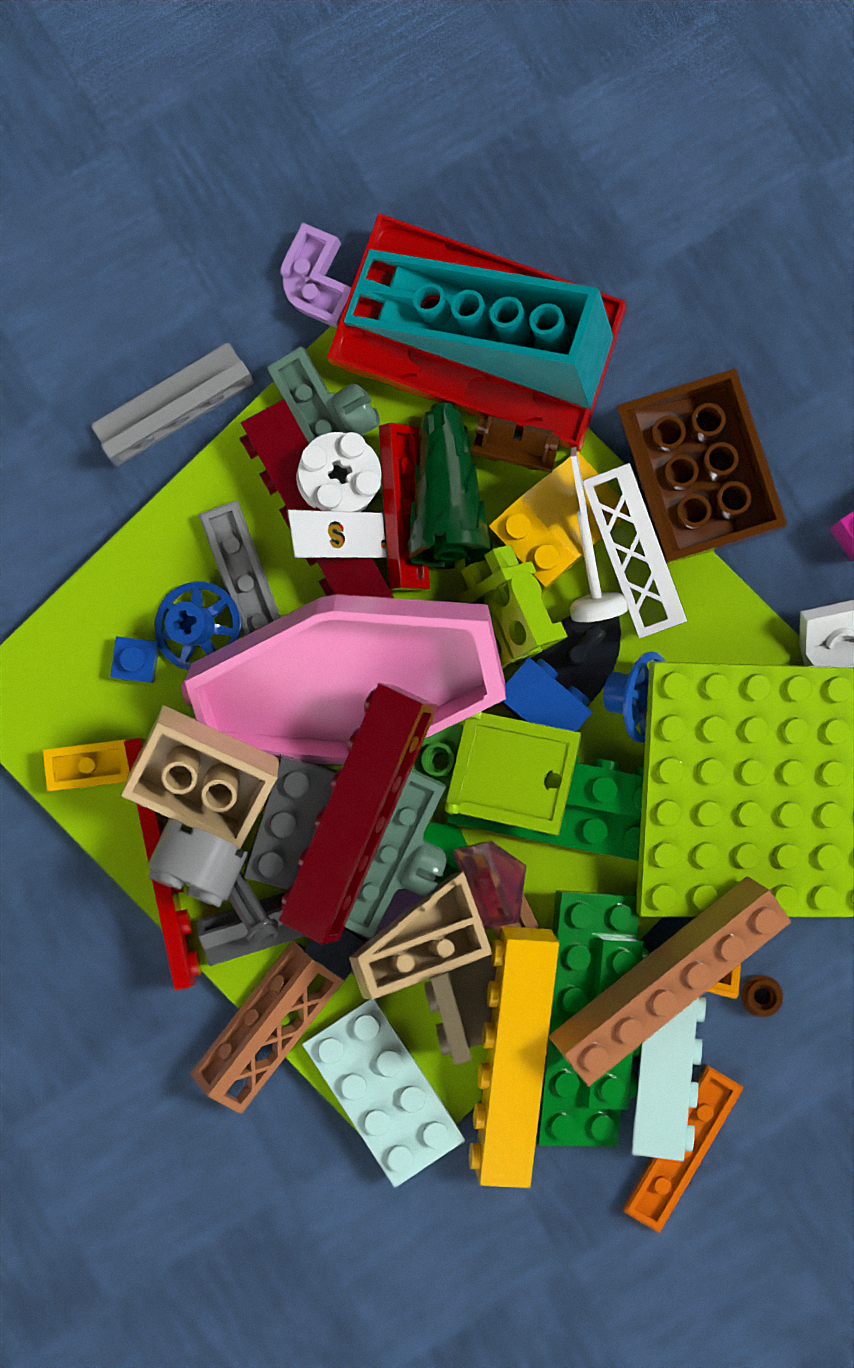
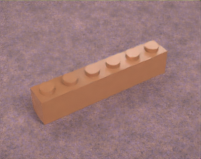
[548,876,791,1086]

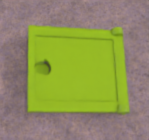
[444,711,581,836]

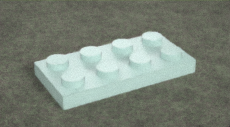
[302,999,466,1188]

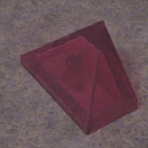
[453,841,526,929]

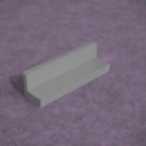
[92,343,254,467]

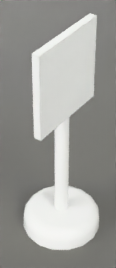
[569,447,628,622]

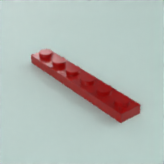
[123,738,201,991]

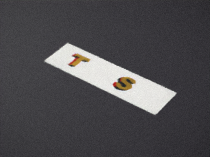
[288,510,387,558]

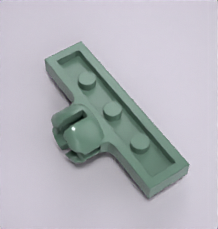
[267,346,383,495]
[345,769,446,939]

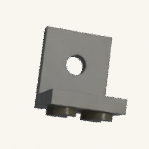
[424,955,497,1065]

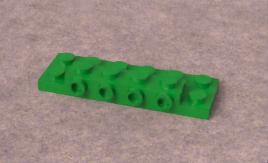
[447,755,644,861]
[536,890,649,1147]

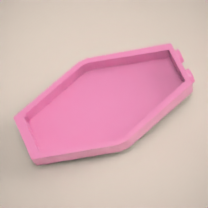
[181,595,506,766]

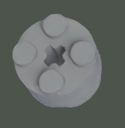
[147,819,248,907]

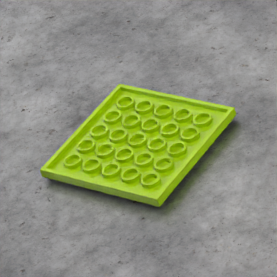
[636,661,854,917]

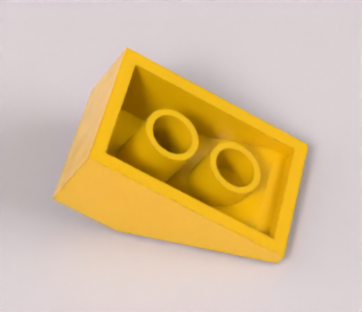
[488,451,630,594]

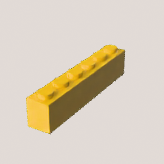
[469,926,559,1188]

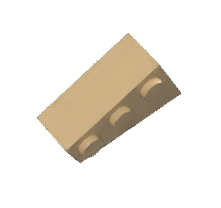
[349,872,493,1000]

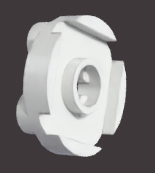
[296,432,381,512]

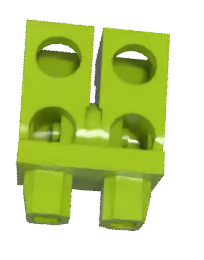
[458,545,568,669]

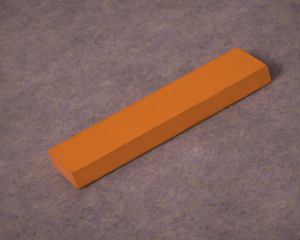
[622,1064,744,1234]

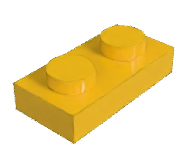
[43,739,130,792]

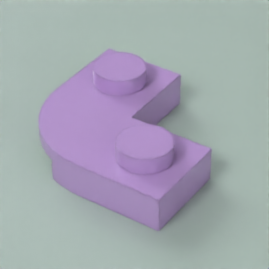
[280,223,352,329]

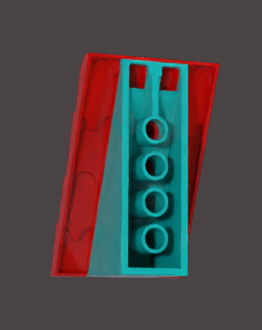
[327,213,627,452]

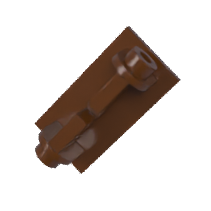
[471,415,561,473]

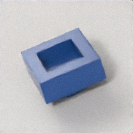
[110,636,159,684]

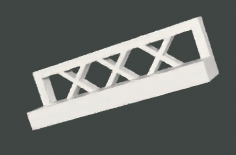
[582,463,687,638]

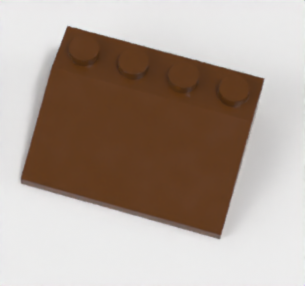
[616,368,787,563]

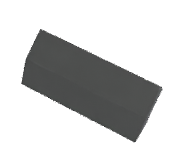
[197,892,305,966]

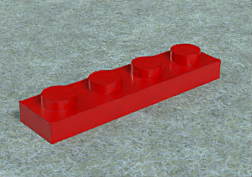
[379,423,430,591]

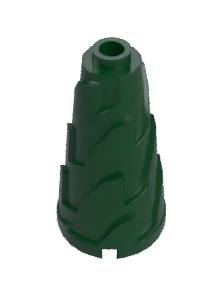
[408,403,492,569]

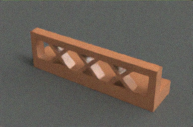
[190,940,343,1114]

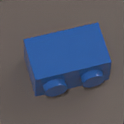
[499,658,593,732]

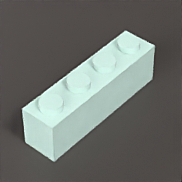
[631,996,706,1161]

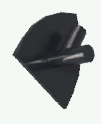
[530,616,621,707]

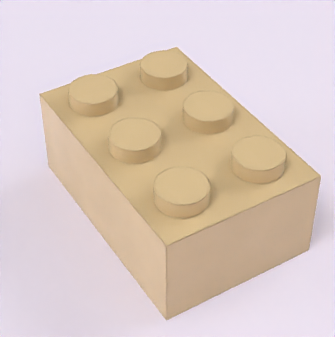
[121,705,279,849]

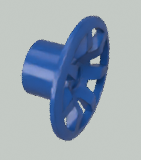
[155,581,241,670]
[603,651,666,742]

